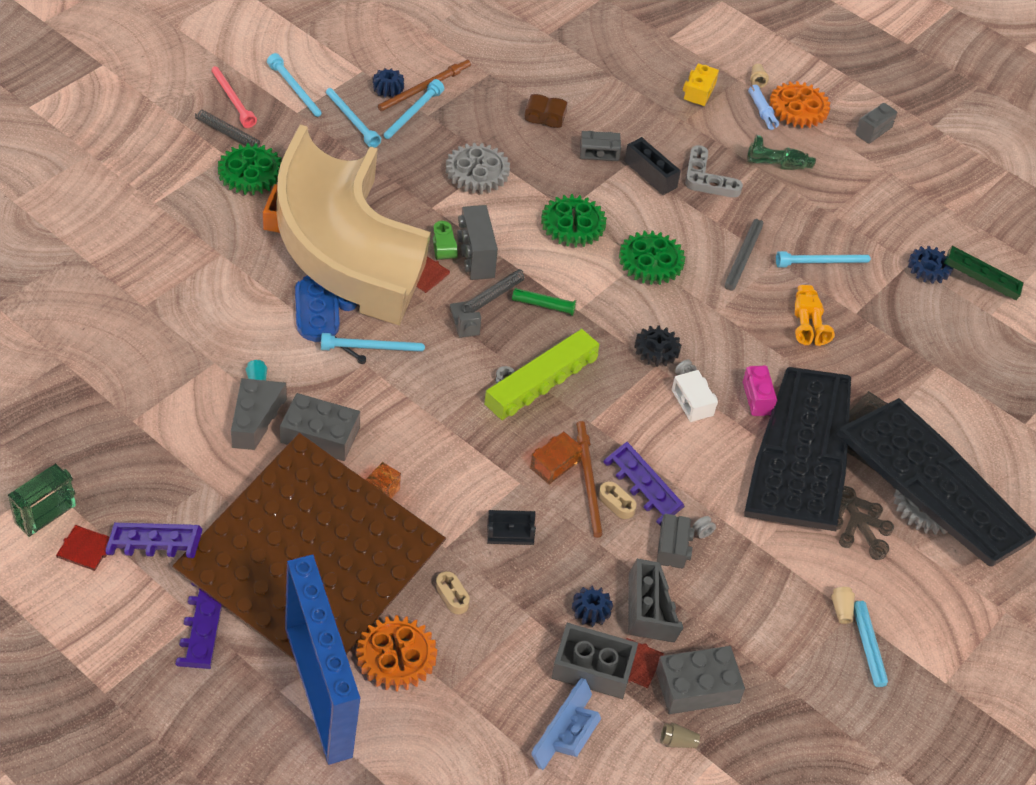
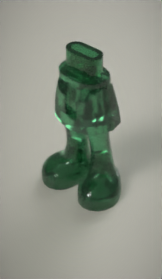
[747,134,816,170]

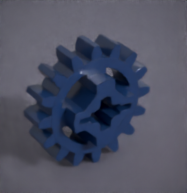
[908,246,953,284]

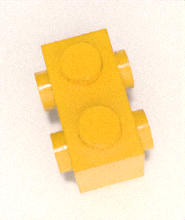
[683,63,719,106]

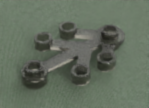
[837,486,894,560]

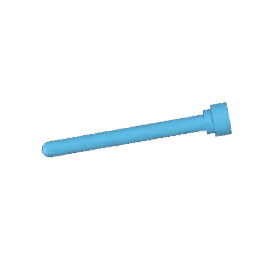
[267,53,322,117]
[384,79,445,139]
[326,88,381,148]
[776,251,871,268]
[321,333,425,352]

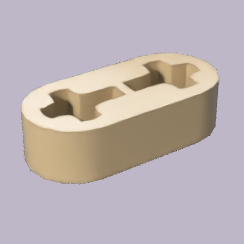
[599,482,637,519]
[436,571,470,614]

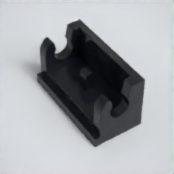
[487,510,536,545]

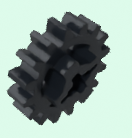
[634,325,682,367]

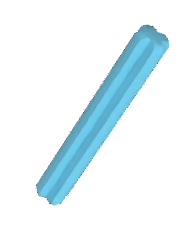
[854,601,888,688]

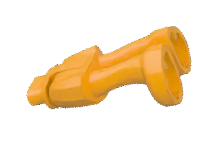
[795,285,835,346]

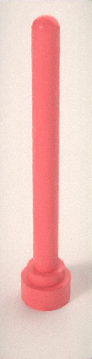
[212,66,257,128]

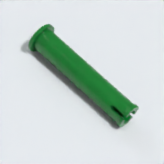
[512,288,577,316]

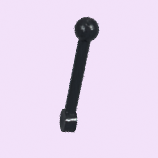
[335,336,366,364]

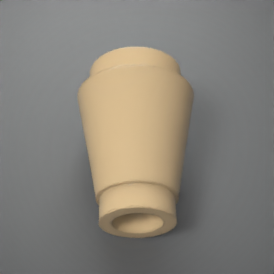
[750,64,769,88]
[831,587,855,624]

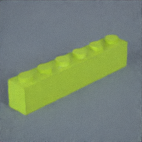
[484,329,600,420]

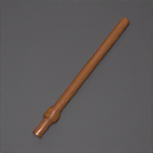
[378,59,471,112]
[576,421,603,538]

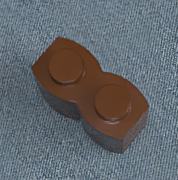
[525,94,568,128]

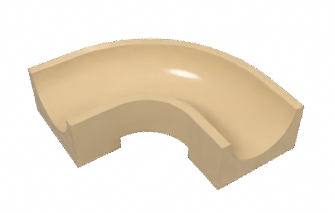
[276,125,431,326]

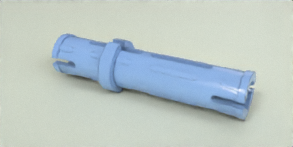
[748,85,779,130]

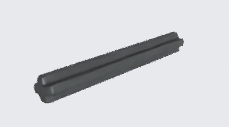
[724,219,764,291]

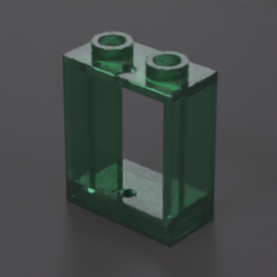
[8,463,76,537]

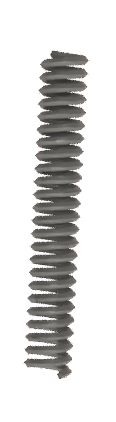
[195,109,261,148]
[463,269,524,313]

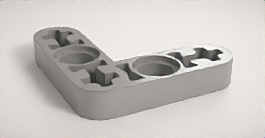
[685,145,743,198]

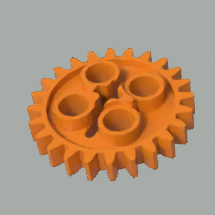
[769,81,830,128]
[356,615,437,691]

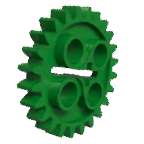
[218,143,282,195]
[541,194,607,247]
[619,230,686,285]

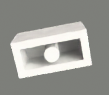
[672,370,718,422]

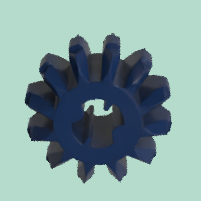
[373,68,404,98]
[571,585,613,628]

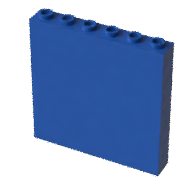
[285,554,361,765]

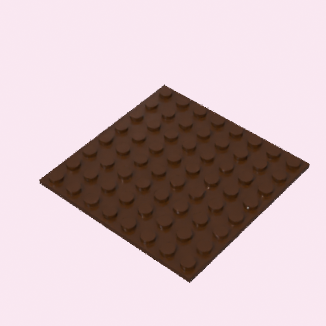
[172,433,446,661]

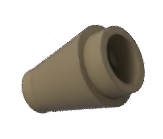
[660,722,700,749]

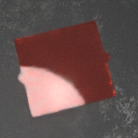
[416,256,450,293]
[56,525,110,571]
[626,638,664,688]

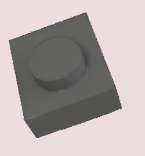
[450,301,481,338]

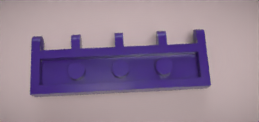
[604,442,685,526]
[106,522,203,558]
[175,582,222,669]

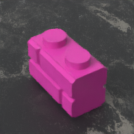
[742,365,777,416]

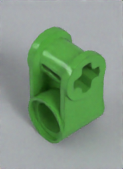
[433,221,458,260]

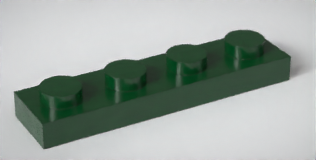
[945,245,1024,300]

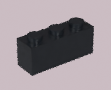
[624,137,681,195]

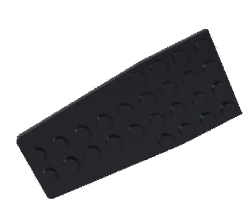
[744,367,851,531]
[837,398,1036,567]

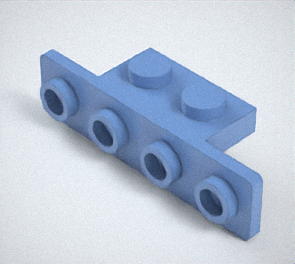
[531,678,601,770]

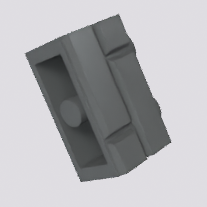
[855,103,897,144]
[580,131,621,161]
[657,514,695,569]

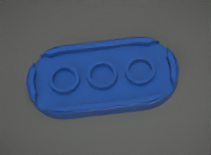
[295,275,340,342]

